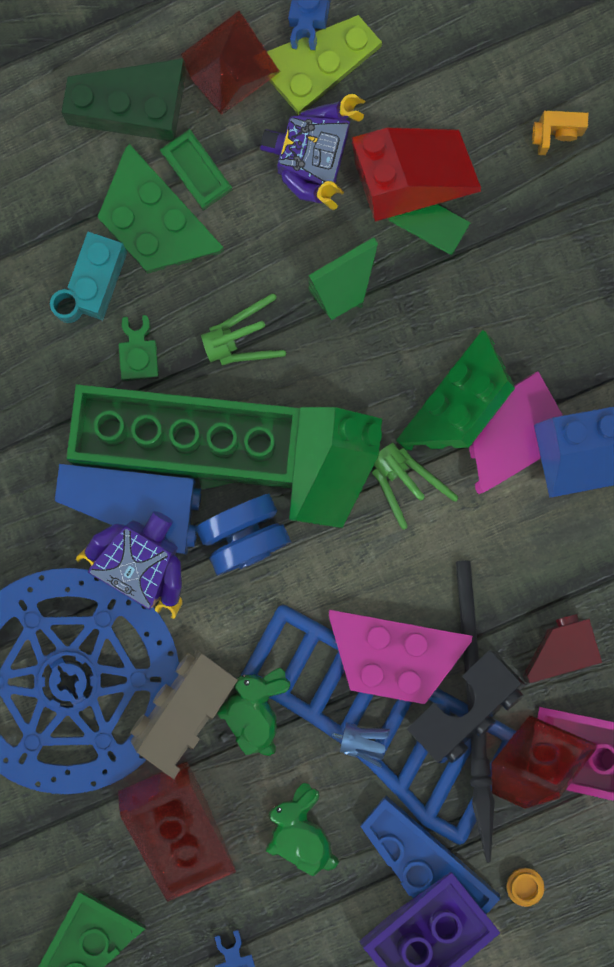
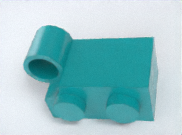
[50,232,127,323]

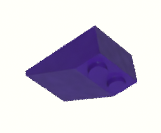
[359,872,500,967]

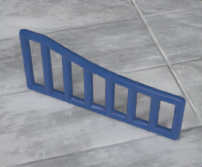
[241,605,520,845]

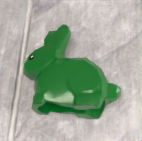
[217,668,290,756]
[265,783,339,876]

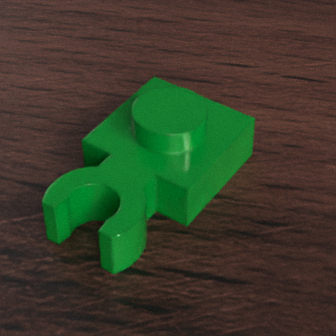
[119,315,159,381]

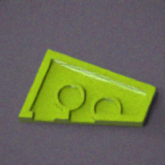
[252,15,382,115]

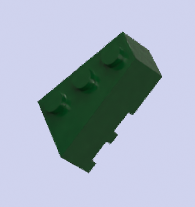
[61,58,187,142]

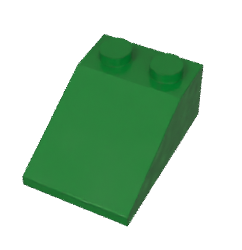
[289,407,382,528]

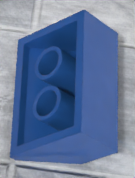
[534,407,614,498]

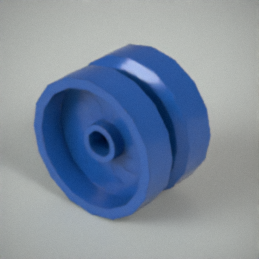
[195,494,291,576]

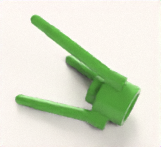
[201,294,286,366]
[372,443,458,530]

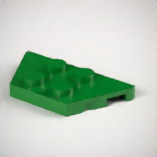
[98,144,224,274]
[396,330,515,450]

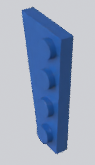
[360,796,500,914]

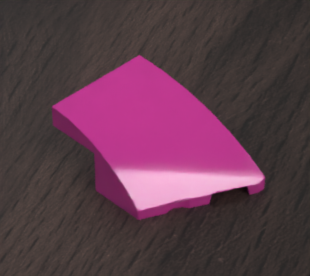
[469,372,563,494]

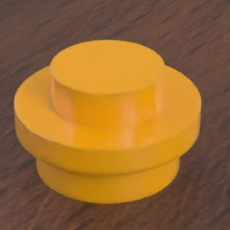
[506,868,544,907]

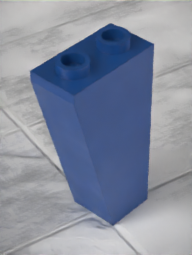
[55,464,201,555]

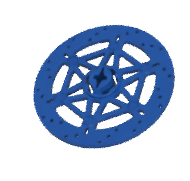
[0,568,179,794]

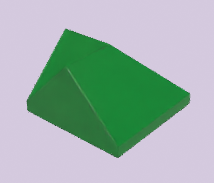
[308,237,378,320]

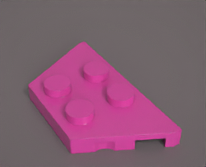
[329,610,473,704]

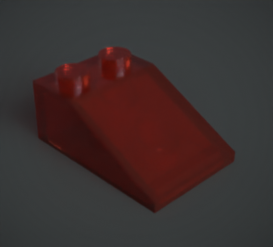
[118,762,236,902]

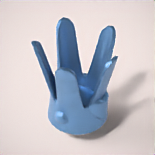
[332,723,390,768]

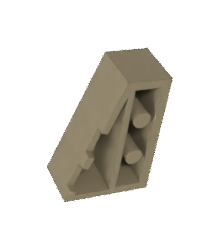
[130,650,238,779]

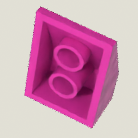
[526,707,614,801]

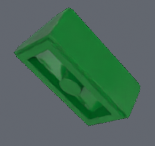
[387,204,471,255]

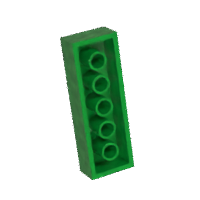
[66,384,300,489]

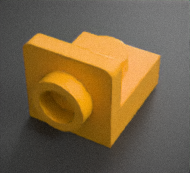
[532,111,588,155]

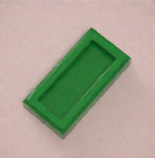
[160,129,232,211]

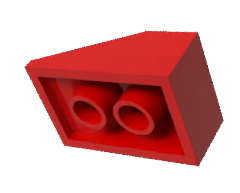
[352,127,481,222]

